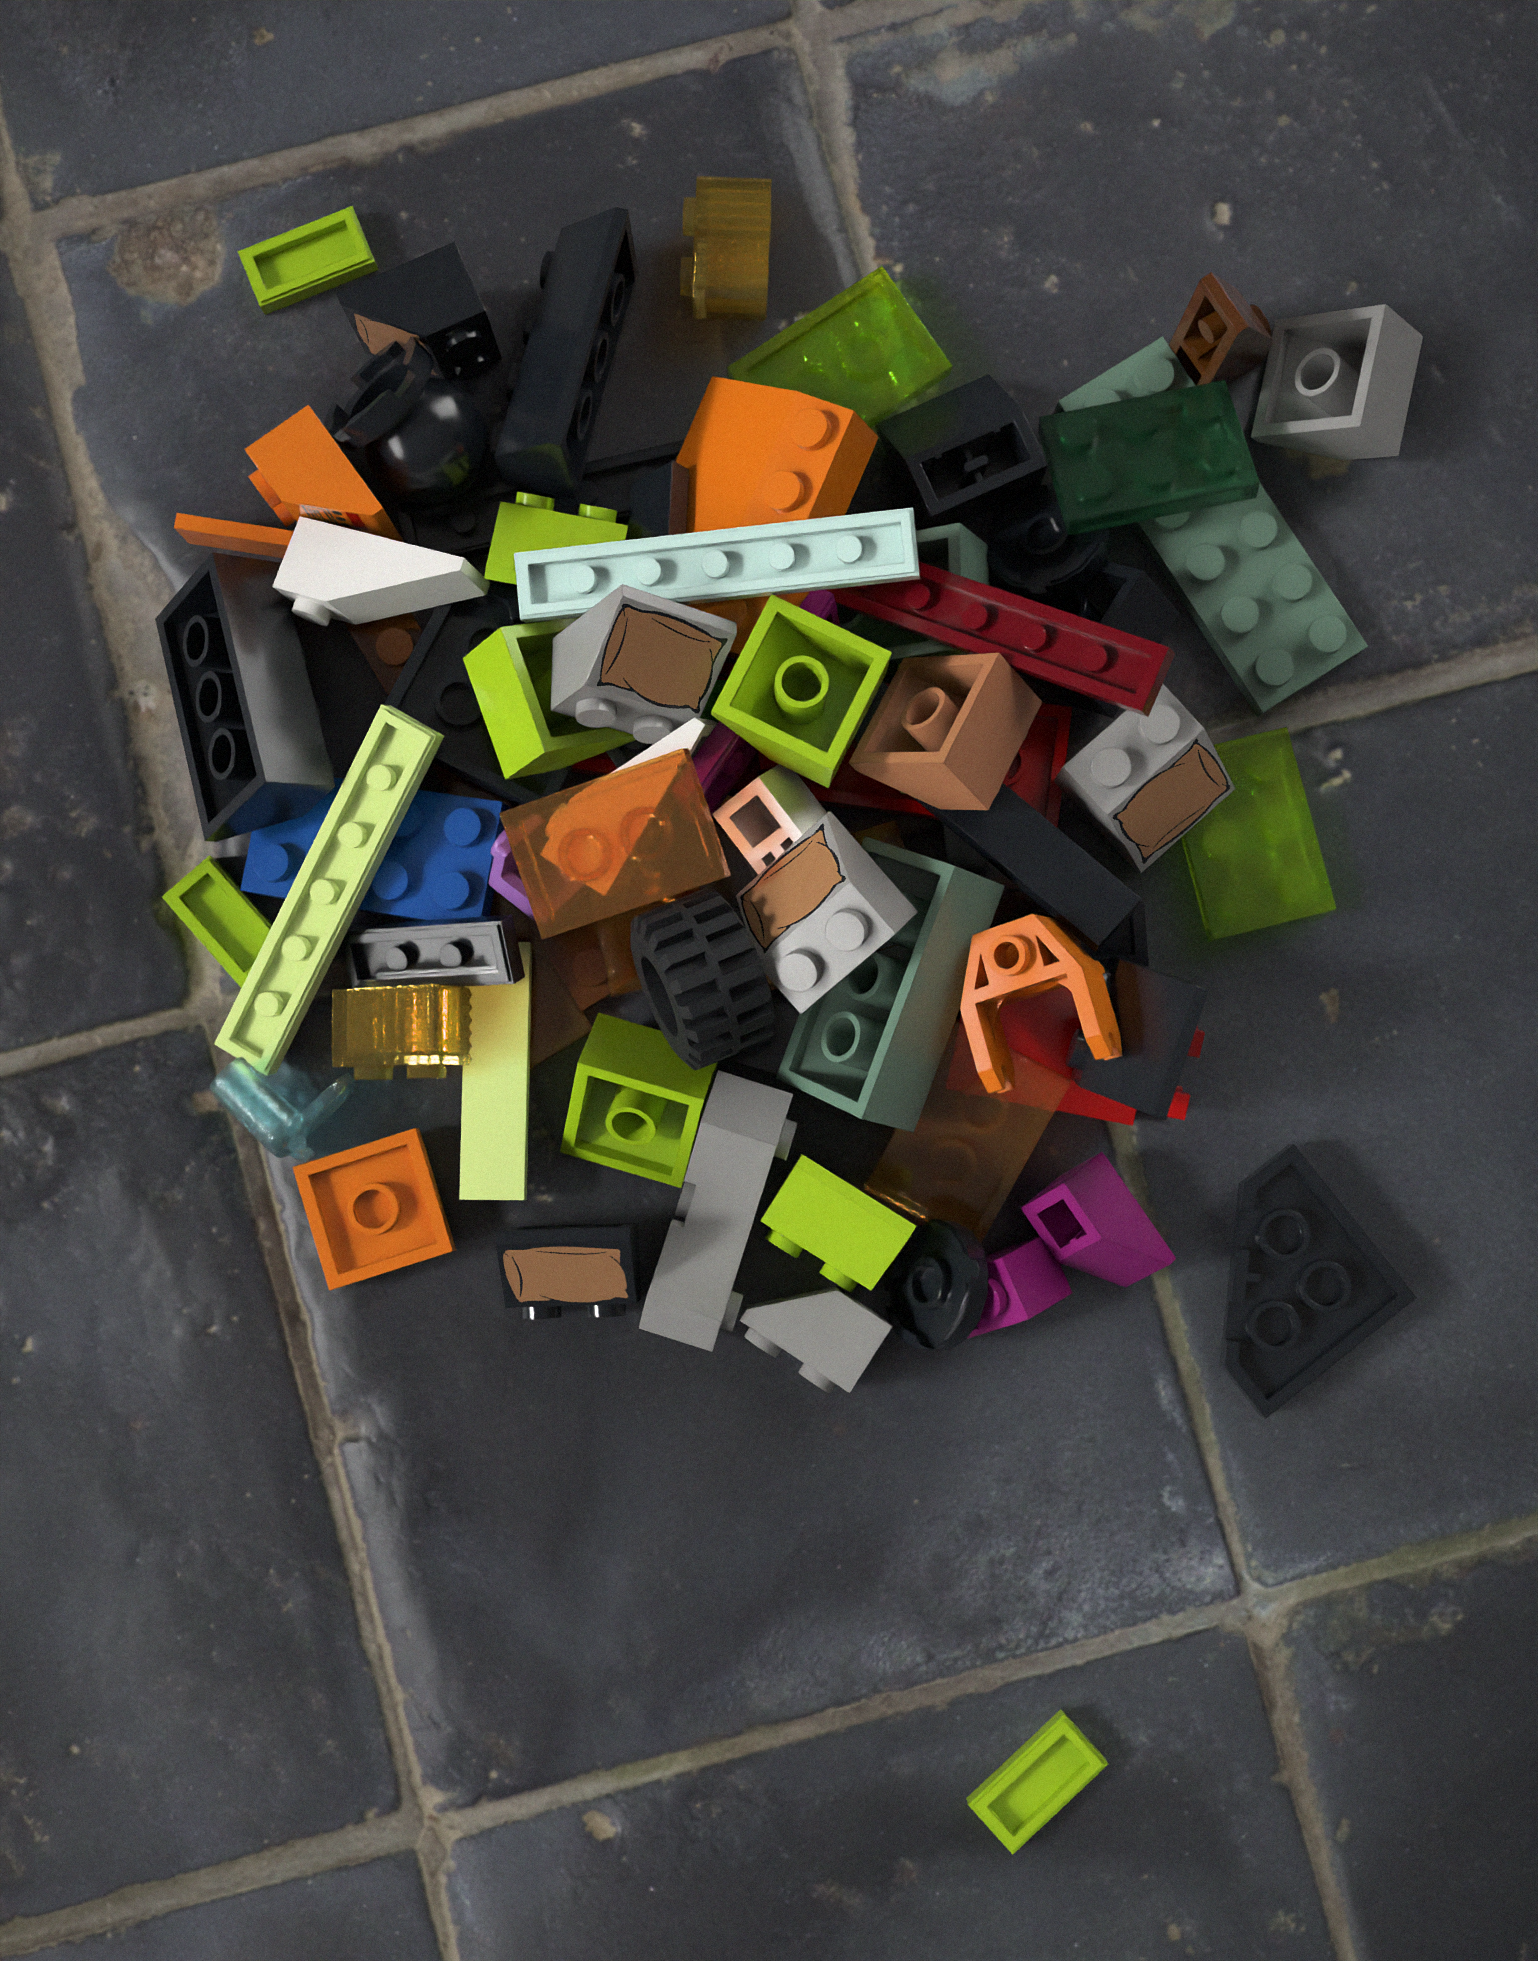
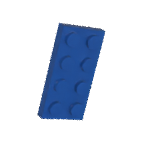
[240,777,510,921]

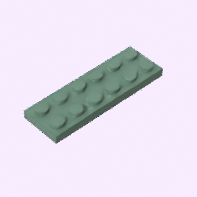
[1055,336,1368,717]

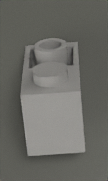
[740,1286,892,1394]

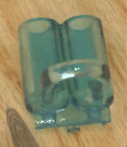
[210,1056,356,1162]

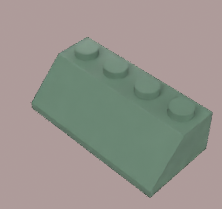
[776,836,1005,1133]

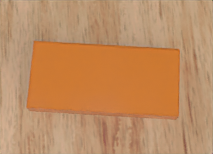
[174,513,294,558]

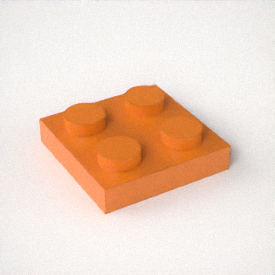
[292,1128,456,1291]

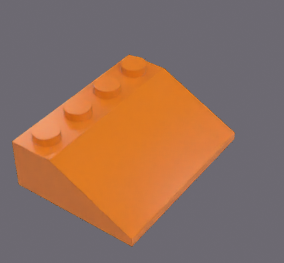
[675,376,879,660]

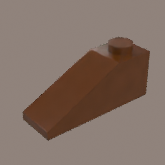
[1169,272,1274,400]

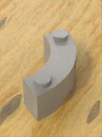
[639,1070,798,1352]

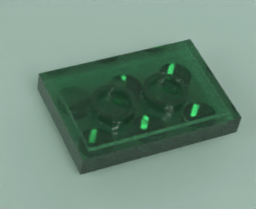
[1038,380,1260,536]

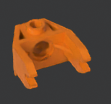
[960,914,1122,1094]

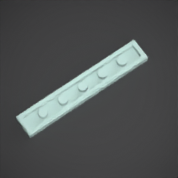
[514,507,920,623]

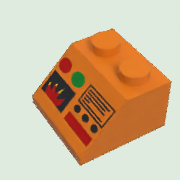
[244,405,404,542]

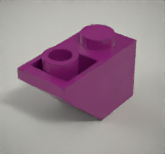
[1021,1151,1176,1288]
[967,1236,1073,1339]

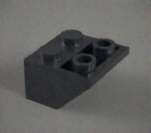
[875,374,1048,530]

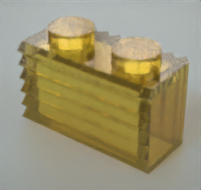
[680,176,772,322]
[332,984,472,1081]

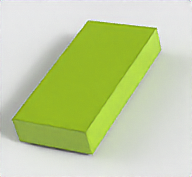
[238,206,379,315]
[162,855,273,988]
[966,1709,1108,1855]

